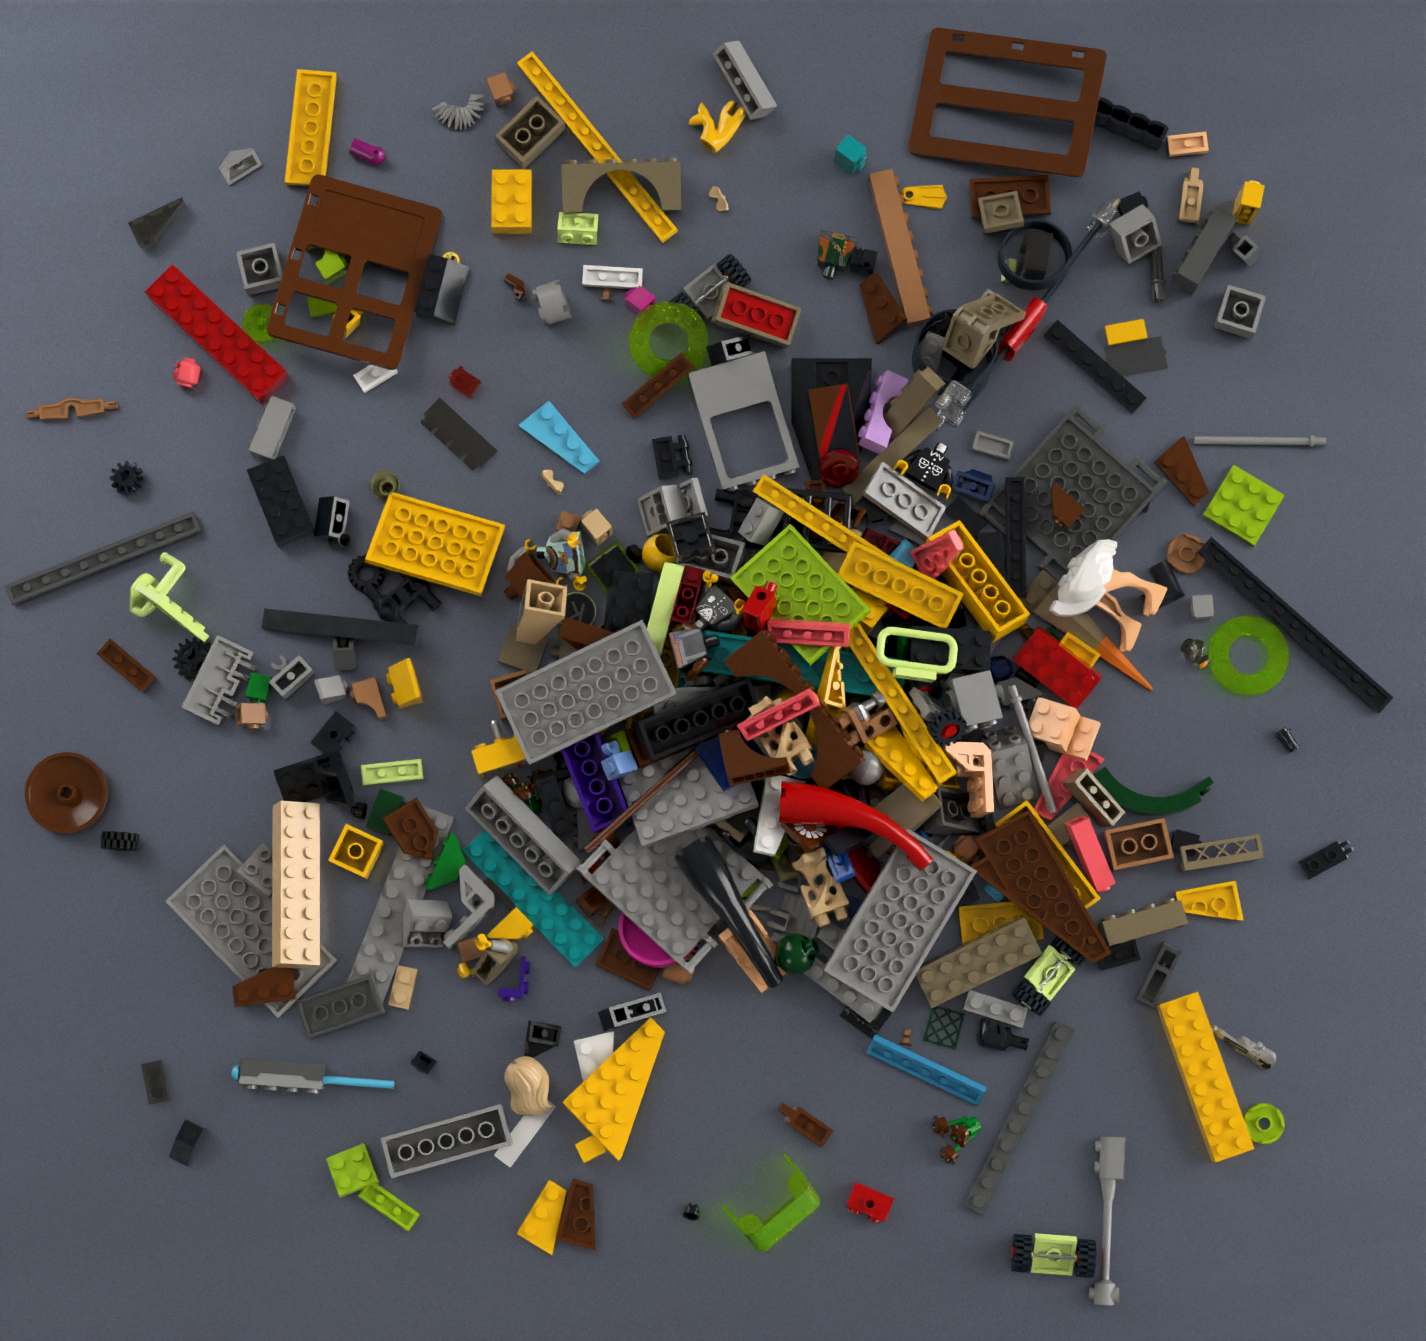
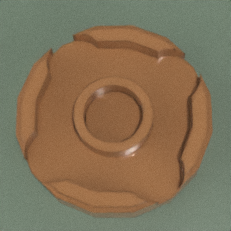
[1166,534,1206,574]

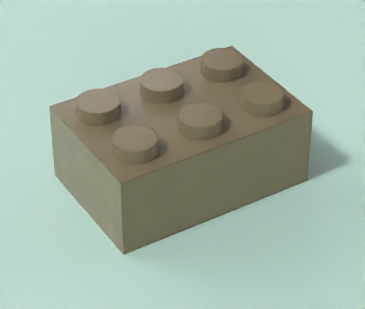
[495,96,566,169]

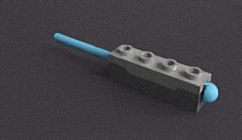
[231,1059,394,1093]

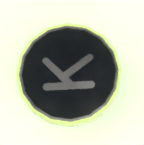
[560,592,596,625]

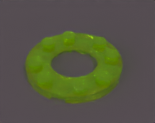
[629,301,709,378]
[1207,615,1289,696]

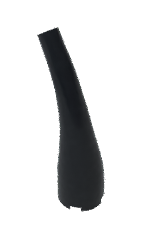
[675,836,783,988]

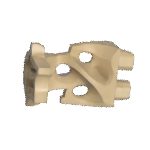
[747,696,814,776]
[792,847,849,929]

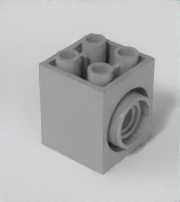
[941,670,1003,735]

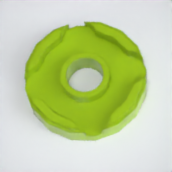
[1244,1103,1285,1145]

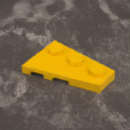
[1174,881,1244,921]
[517,1180,567,1255]

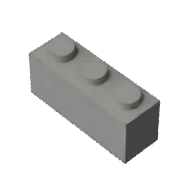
[248,396,296,461]
[961,990,1028,1029]

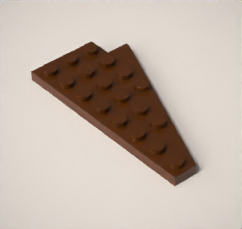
[970,810,1111,964]

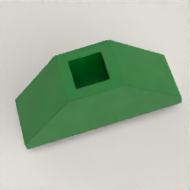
[425,832,467,892]

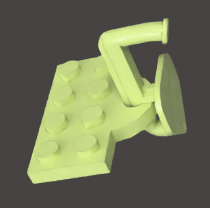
[130,552,209,642]

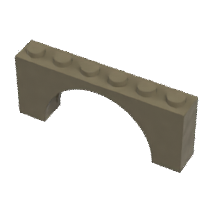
[561,158,682,212]

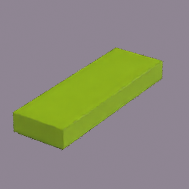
[358,1184,421,1232]

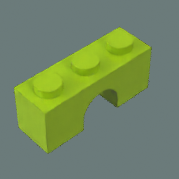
[295,230,348,284]

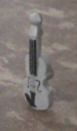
[1210,1025,1276,1070]

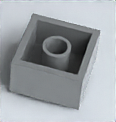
[1109,204,1162,264]
[236,242,283,296]
[1213,285,1266,339]

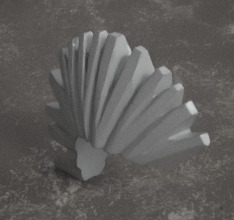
[432,94,484,130]

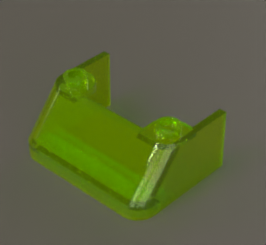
[722,1153,820,1251]

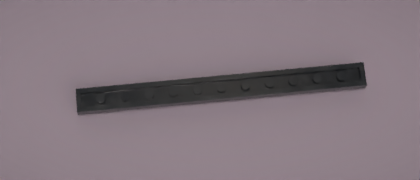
[1197,537,1394,713]

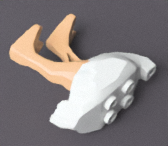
[1049,539,1167,653]

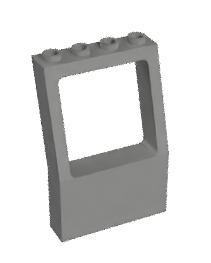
[687,351,799,491]

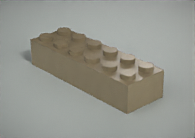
[915,915,1042,1008]

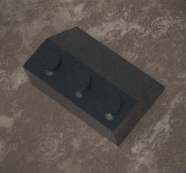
[415,254,469,325]

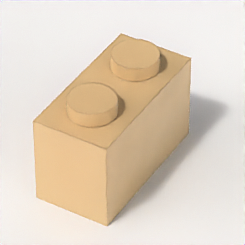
[581,508,613,547]

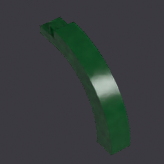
[1094,767,1214,816]

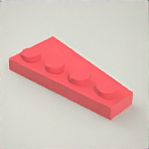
[909,529,964,580]

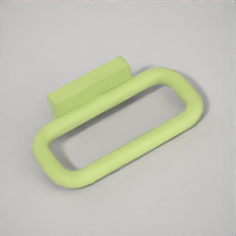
[876,627,958,683]

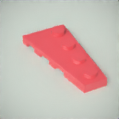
[1034,751,1105,821]

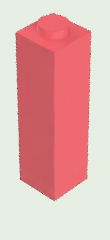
[1064,815,1116,892]

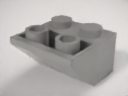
[403,899,452,948]

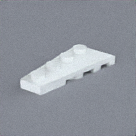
[753,775,806,857]
[574,1031,614,1082]

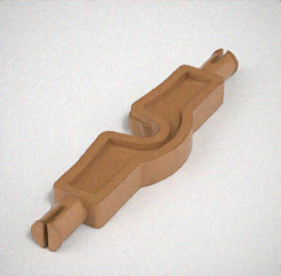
[26,397,117,421]

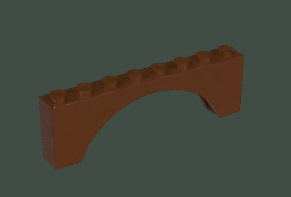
[724,630,865,789]

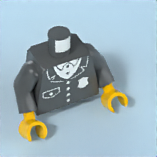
[693,571,745,633]

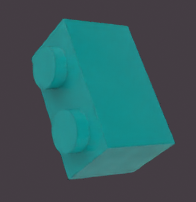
[834,134,867,175]

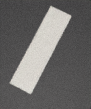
[494,1100,556,1167]

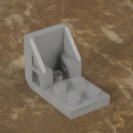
[443,864,496,951]

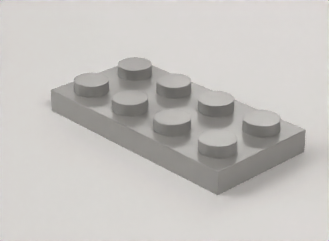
[862,462,946,540]

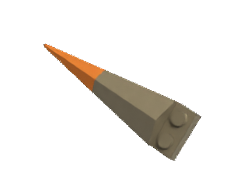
[1018,569,1153,690]

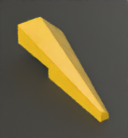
[805,646,848,748]

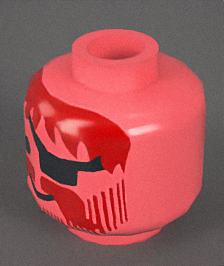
[173,357,201,388]

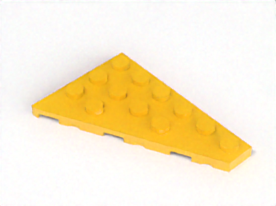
[562,1017,665,1161]

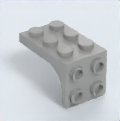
[981,725,1039,809]

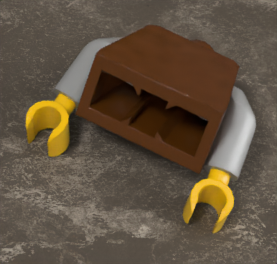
[504,539,568,600]

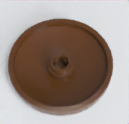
[25,752,108,834]

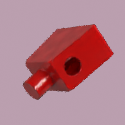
[741,581,778,632]

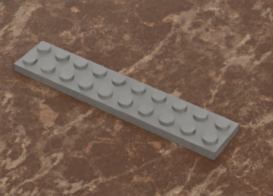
[347,806,455,1004]

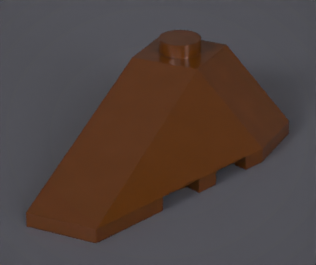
[558,617,614,650]

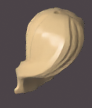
[504,1056,552,1116]

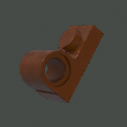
[575,886,609,918]

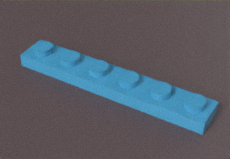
[866,1034,987,1106]

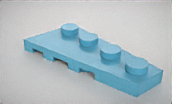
[518,401,600,475]

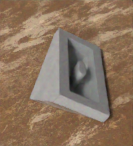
[219,148,262,185]

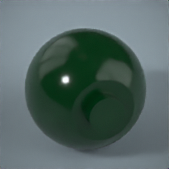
[774,933,820,975]

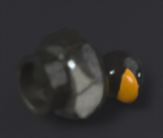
[1181,638,1211,669]

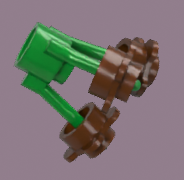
[501,769,544,815]
[932,1115,982,1165]

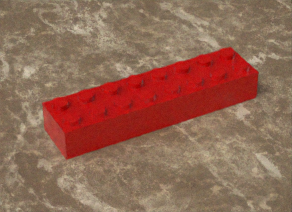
[144,264,289,404]

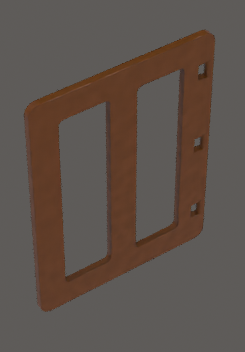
[908,28,1107,178]

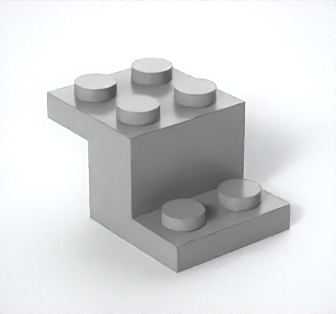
[637,477,708,537]

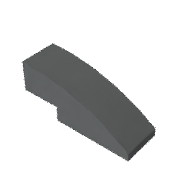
[1136,940,1182,1008]

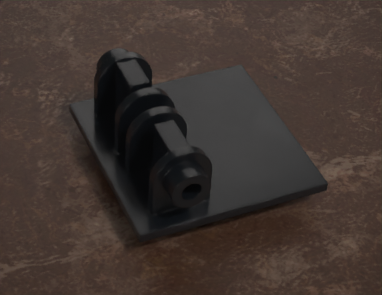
[839,1006,892,1039]

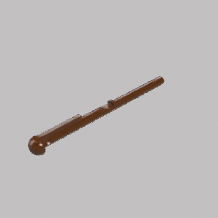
[584,740,710,853]

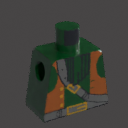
[817,230,857,280]

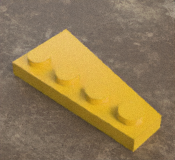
[864,726,938,802]

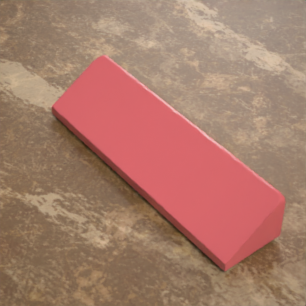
[767,619,850,647]
[737,688,820,741]

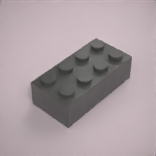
[1172,207,1238,295]

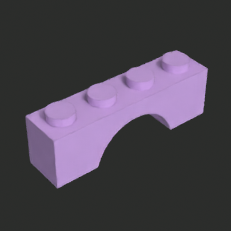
[858,370,909,454]

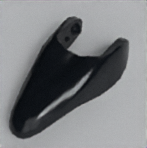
[722,817,769,866]

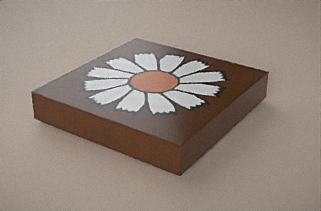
[780,823,837,852]

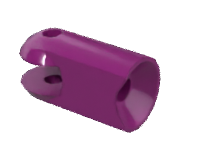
[349,138,385,165]

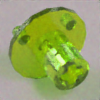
[242,303,280,343]

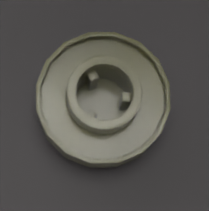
[369,470,400,500]

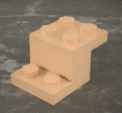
[1028,697,1101,761]

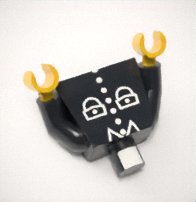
[893,442,953,499]

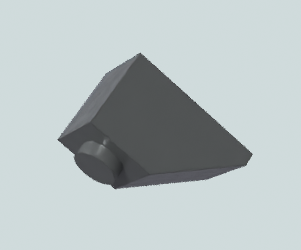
[332,637,356,671]

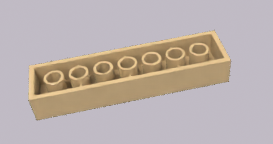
[272,801,320,969]

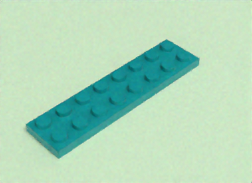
[462,829,605,968]

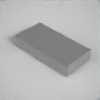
[971,430,1015,462]

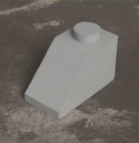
[314,675,349,705]

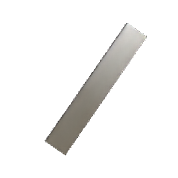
[842,406,943,504]

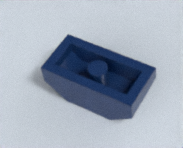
[951,469,995,503]

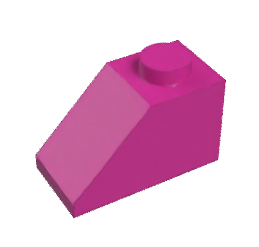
[625,286,656,321]

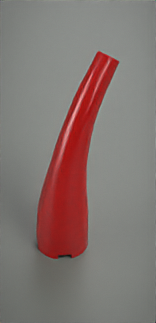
[779,781,933,871]

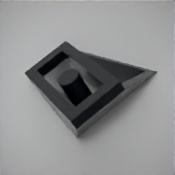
[524,1020,561,1058]

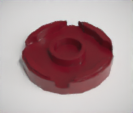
[819,450,860,487]

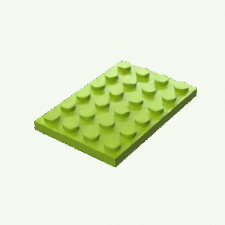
[730,524,871,666]

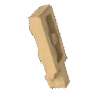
[1178,168,1204,224]

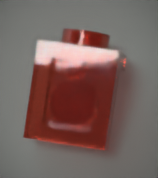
[449,366,481,399]

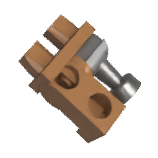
[837,690,898,745]

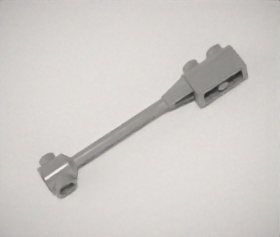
[1089,1137,1126,1305]

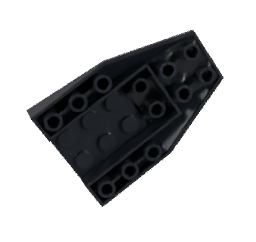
[791,358,872,480]

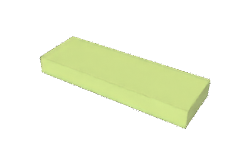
[361,759,424,786]

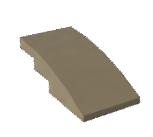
[868,784,943,859]

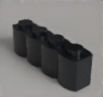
[1095,97,1169,148]

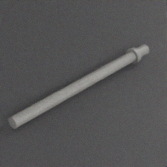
[1194,435,1326,447]
[1008,684,1057,814]

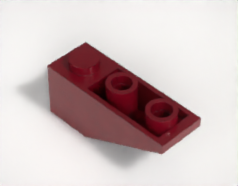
[670,565,705,624]

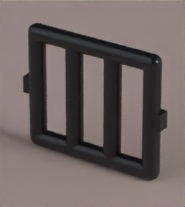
[780,488,853,553]

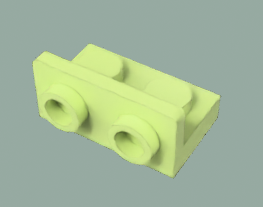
[557,212,598,245]

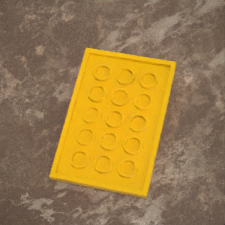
[365,492,505,597]

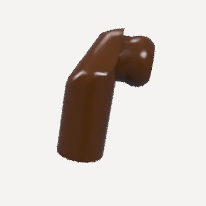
[504,273,526,300]

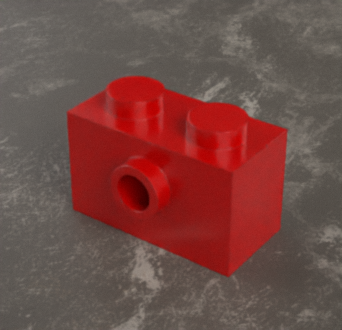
[846,1182,894,1224]

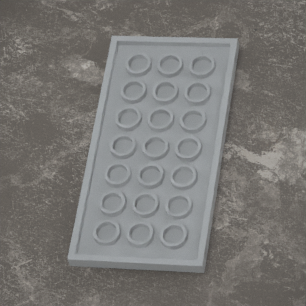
[495,620,677,765]
[823,828,977,1012]
[165,844,338,1018]

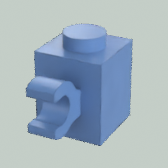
[601,740,638,781]

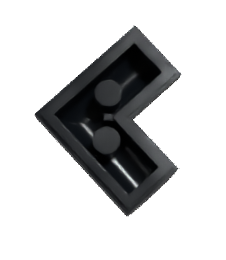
[1140,560,1185,609]

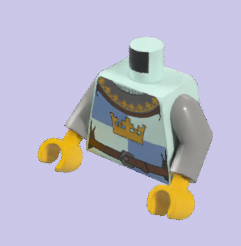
[537,529,587,591]

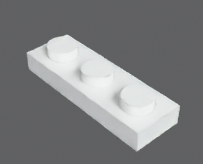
[582,265,643,289]

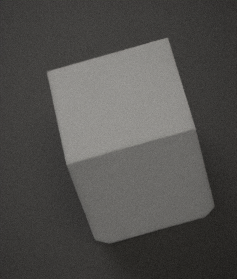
[1189,594,1214,621]

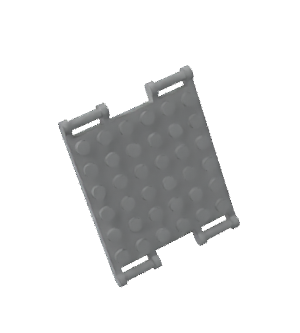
[576,825,773,975]

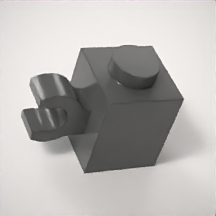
[1228,232,1264,267]

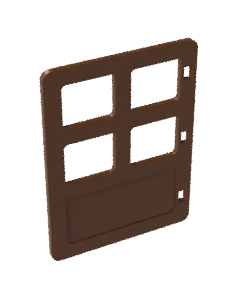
[267,174,442,370]

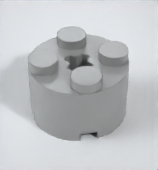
[532,279,571,325]

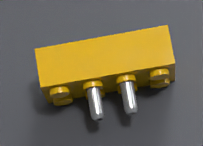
[471,720,557,779]

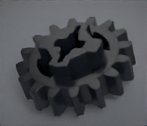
[172,637,211,681]

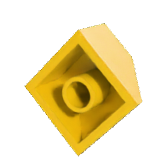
[386,658,423,709]

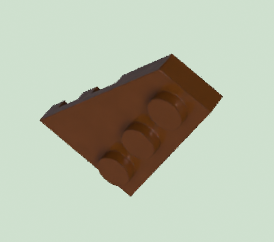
[860,272,908,344]
[1154,436,1209,507]
[556,1179,596,1251]

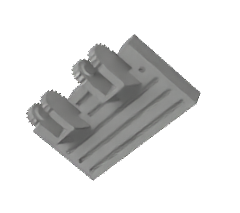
[181,635,256,725]
[765,873,834,942]

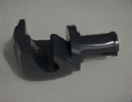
[976,1019,1029,1051]

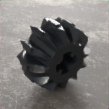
[110,461,145,495]

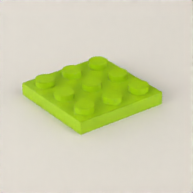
[1202,465,1285,547]

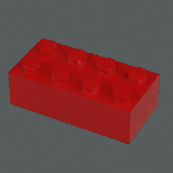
[1013,625,1102,709]

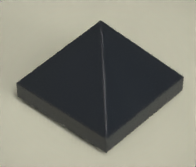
[410,1051,437,1074]

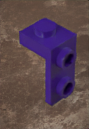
[498,956,530,1002]

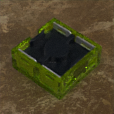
[585,541,641,595]

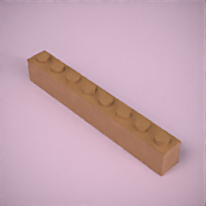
[868,169,933,328]

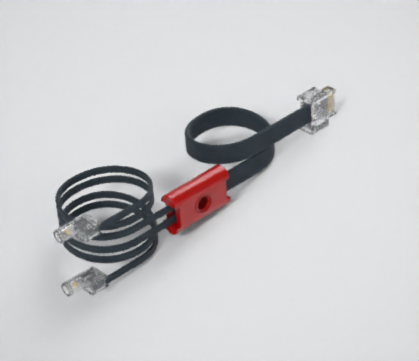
[912,196,1121,431]

